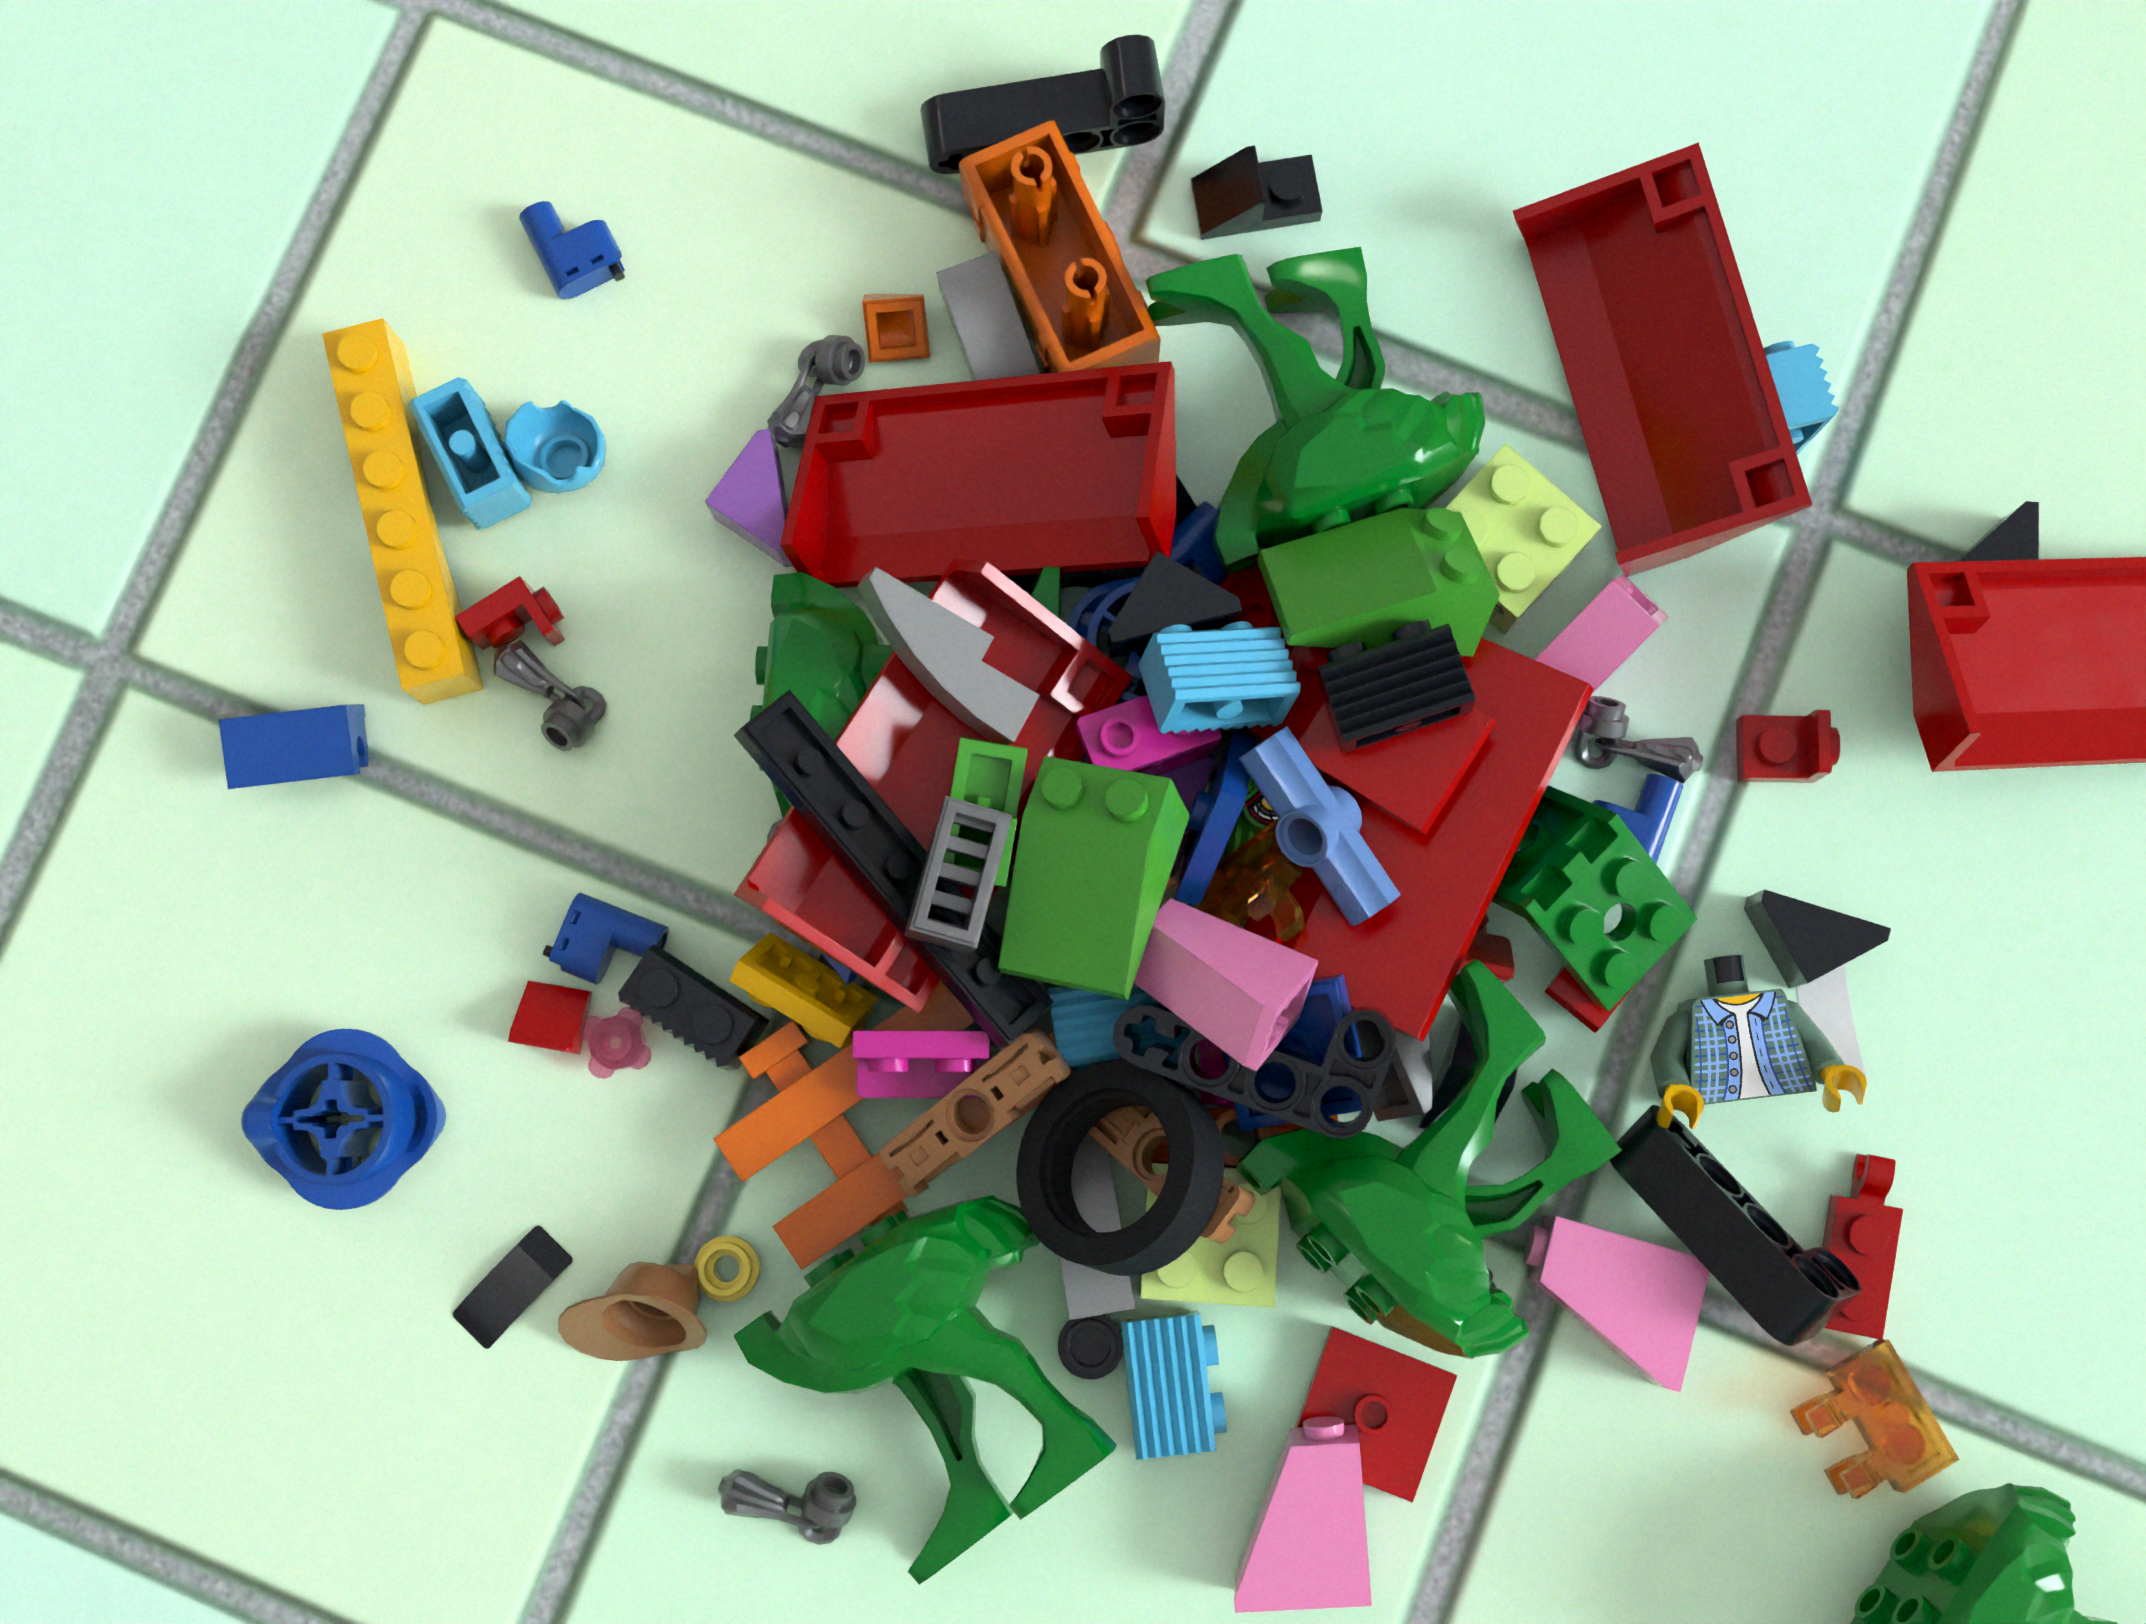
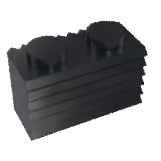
[1317,620,1476,753]
[618,944,770,1071]

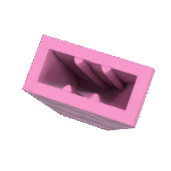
[1535,574,1669,693]
[1134,898,1319,1071]
[1523,1215,1710,1392]
[1234,1416,1372,1613]

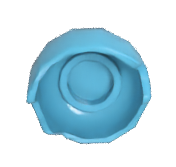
[504,400,606,494]

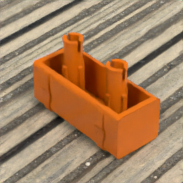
[959,120,1161,374]

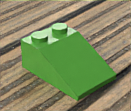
[1257,508,1500,657]
[998,756,1190,1000]

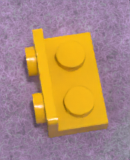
[728,932,879,1049]

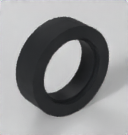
[1016,1061,1224,1276]

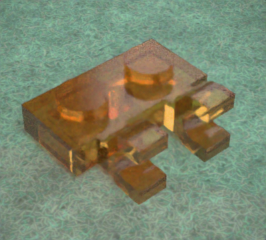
[1187,819,1305,942]
[1789,1339,1960,1499]

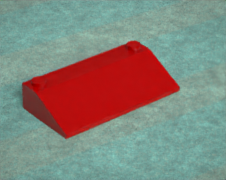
[1513,142,1812,577]
[780,361,1176,588]
[1907,557,2146,772]
[733,558,1133,1013]
[1243,637,1594,1042]

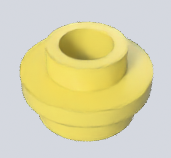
[694,1235,760,1302]

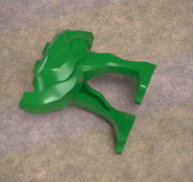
[1145,246,1485,575]
[750,566,1061,818]
[1236,958,1622,1359]
[733,1195,1117,1585]
[1850,1483,2118,1624]

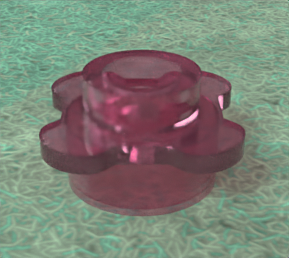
[580,1007,652,1079]

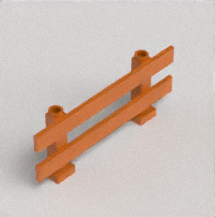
[713,869,1174,1270]

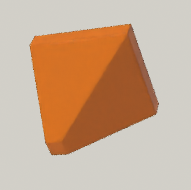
[862,294,930,363]

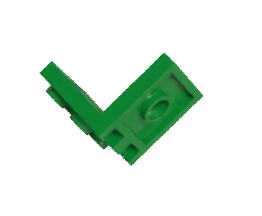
[1491,785,1698,1011]

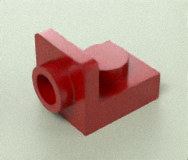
[455,576,565,650]
[1736,710,1840,783]

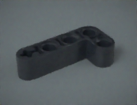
[920,34,1165,174]
[1113,1001,1397,1139]
[1609,1105,1862,1346]

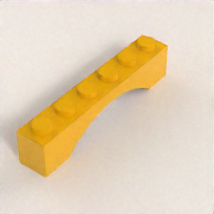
[322,318,484,705]

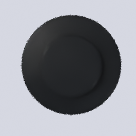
[1058,1315,1123,1380]

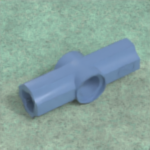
[1238,726,1401,927]

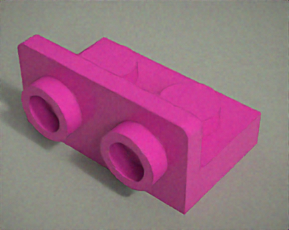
[1075,695,1222,776]
[853,1031,990,1098]

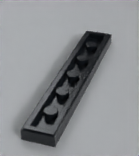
[733,689,1054,1050]

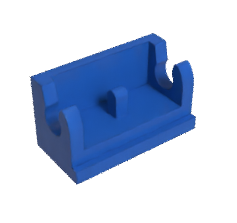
[218,704,369,789]

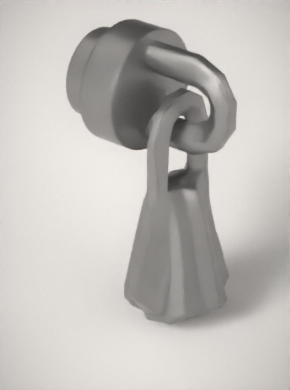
[767,335,865,449]
[493,640,607,751]
[1575,696,1703,784]
[718,1469,857,1545]

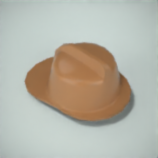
[558,1262,707,1361]

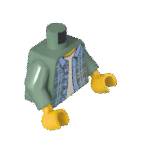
[1650,955,1867,1129]

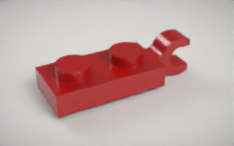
[1822,1154,1903,1340]

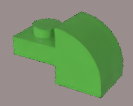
[943,736,1028,887]

